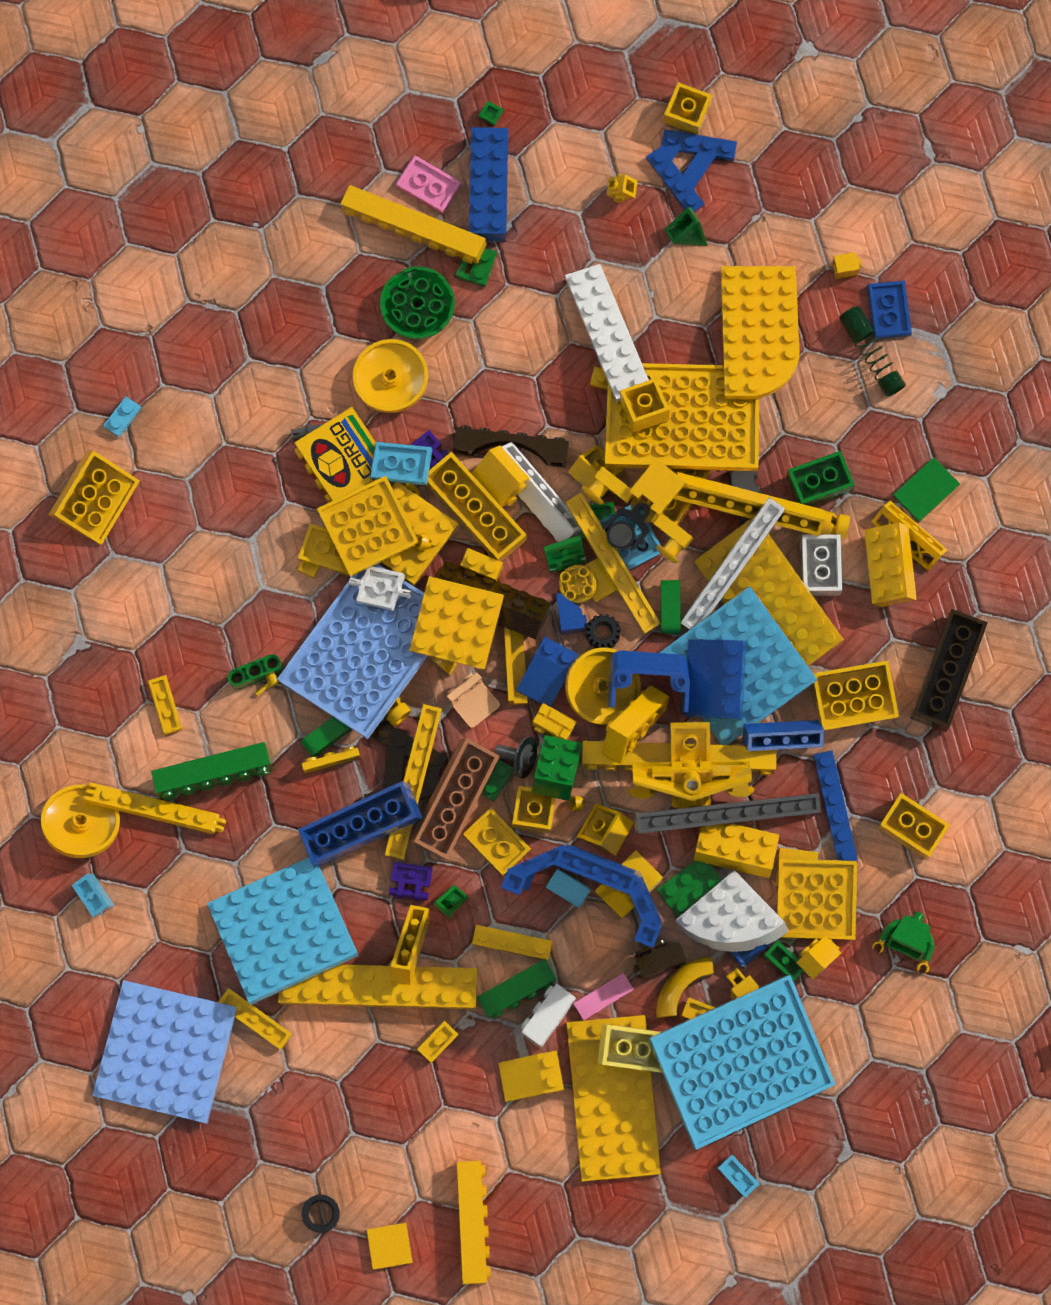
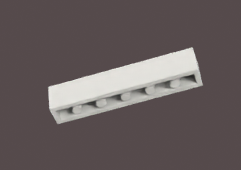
[502,442,581,542]

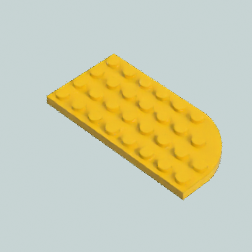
[721,266,799,399]

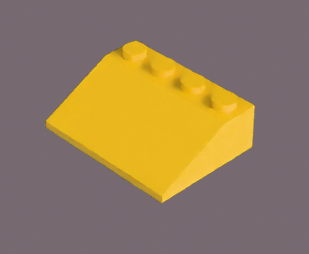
[48,450,140,545]
[812,660,899,730]

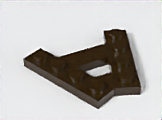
[364,720,448,800]

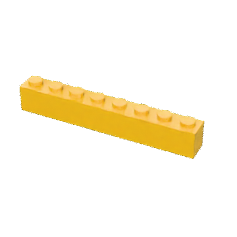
[340,185,486,264]
[674,472,825,536]

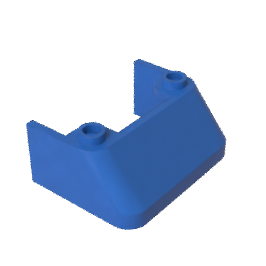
[607,651,690,713]

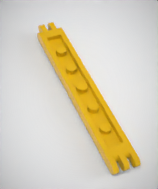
[82,782,226,834]

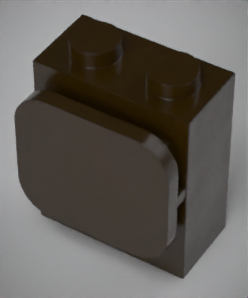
[633,939,687,981]

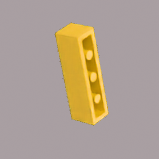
[390,905,430,984]

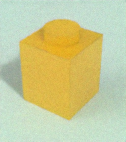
[832,252,862,279]

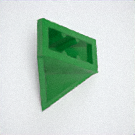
[664,207,708,246]

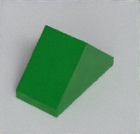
[434,885,469,920]

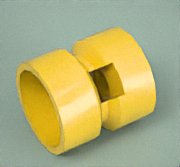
[820,511,850,540]
[386,697,412,727]

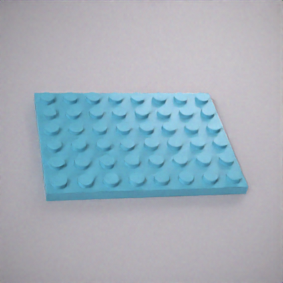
[648,975,836,1150]

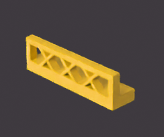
[871,501,947,571]
[504,627,528,705]

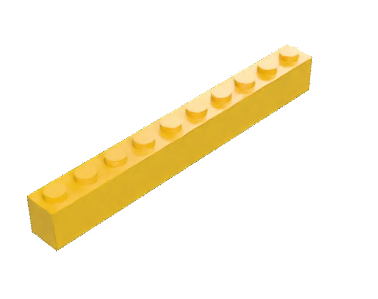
[582,741,776,776]

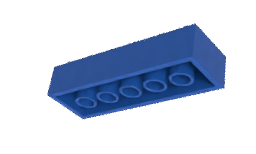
[469,127,508,241]
[298,781,423,866]

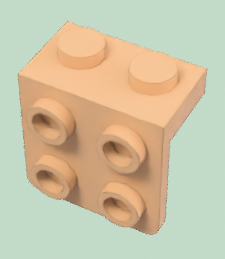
[447,672,500,728]

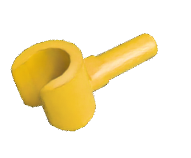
[255,673,279,696]

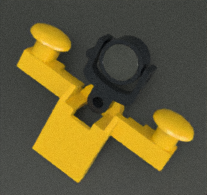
[581,459,693,564]

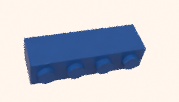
[742,720,824,751]

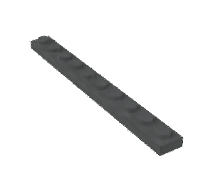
[634,793,821,834]

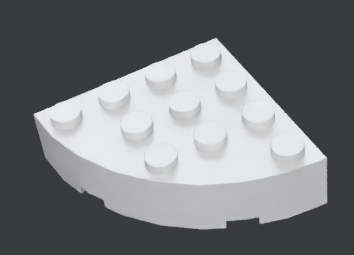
[675,870,789,952]

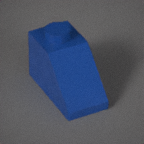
[556,593,587,635]

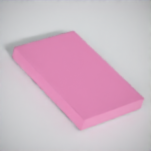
[395,155,462,214]

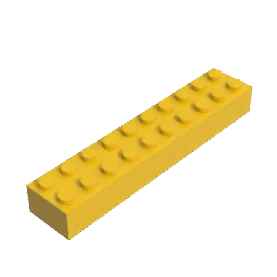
[278,965,477,1010]

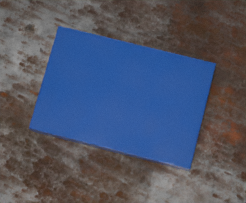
[867,281,912,339]

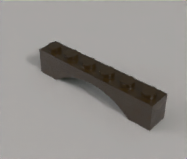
[453,425,569,468]

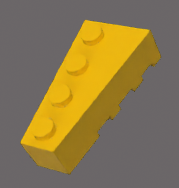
[602,685,669,764]

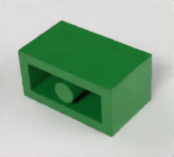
[762,940,804,982]

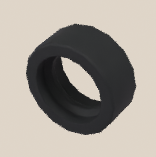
[302,1195,340,1233]

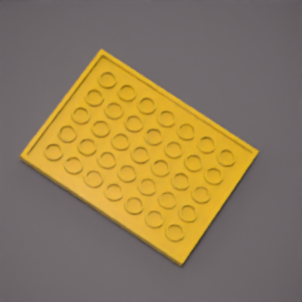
[605,363,759,471]

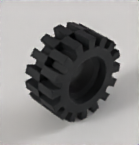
[586,614,621,648]

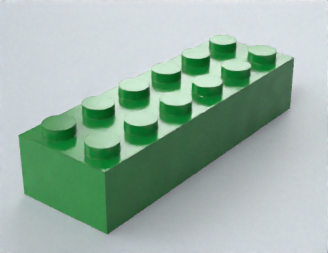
[151,742,273,801]

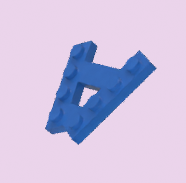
[646,129,737,213]

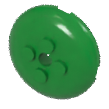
[380,267,455,339]

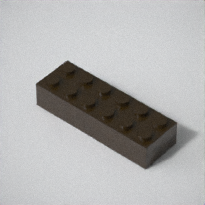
[435,561,552,640]
[910,609,988,732]

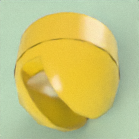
[416,534,432,550]
[568,796,585,811]

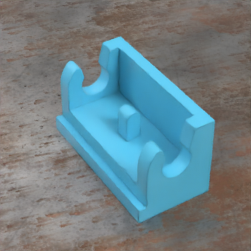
[546,868,591,908]
[72,874,115,917]

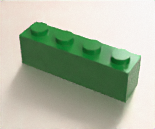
[477,958,557,1020]

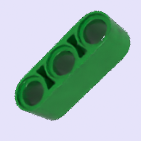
[660,580,681,634]
[228,654,282,689]
[301,717,352,757]

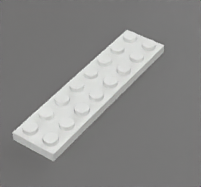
[565,264,649,403]

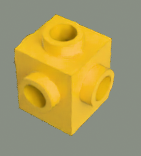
[607,174,637,203]

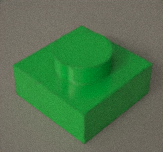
[479,101,504,127]

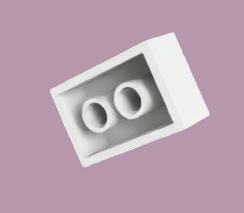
[800,535,842,596]
[521,984,576,1049]

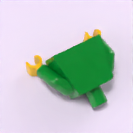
[872,912,935,974]

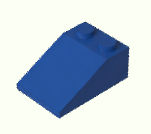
[516,636,578,707]

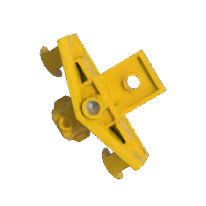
[628,722,754,809]

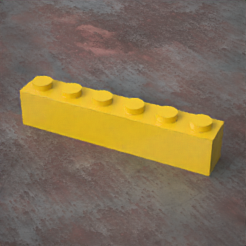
[457,1161,491,1284]

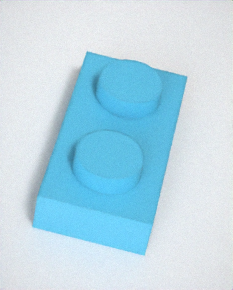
[103,396,142,438]
[717,1155,759,1198]

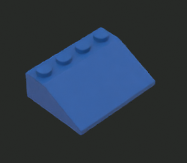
[685,640,746,719]

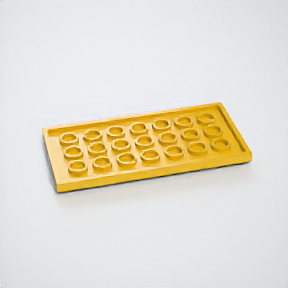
[694,519,844,666]
[567,1015,661,1182]

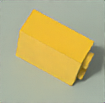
[471,446,530,507]

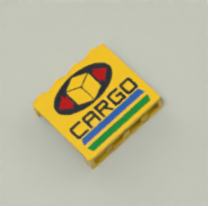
[294,407,376,503]

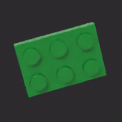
[656,861,722,918]

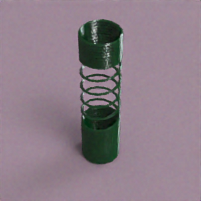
[839,306,906,397]

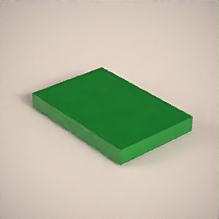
[893,458,960,523]

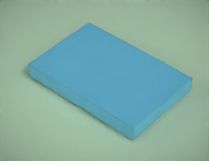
[370,442,432,486]

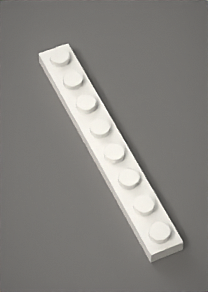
[681,497,785,630]

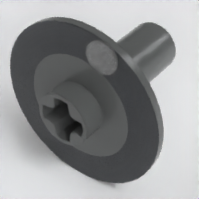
[495,736,537,779]

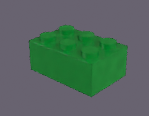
[786,451,855,506]
[531,735,582,801]

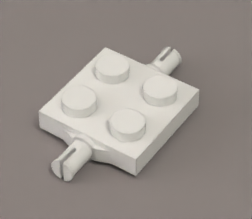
[349,567,412,611]

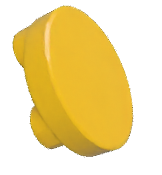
[559,565,598,603]

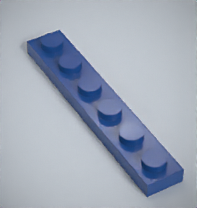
[813,750,858,864]

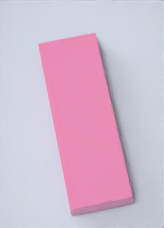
[573,973,634,1021]

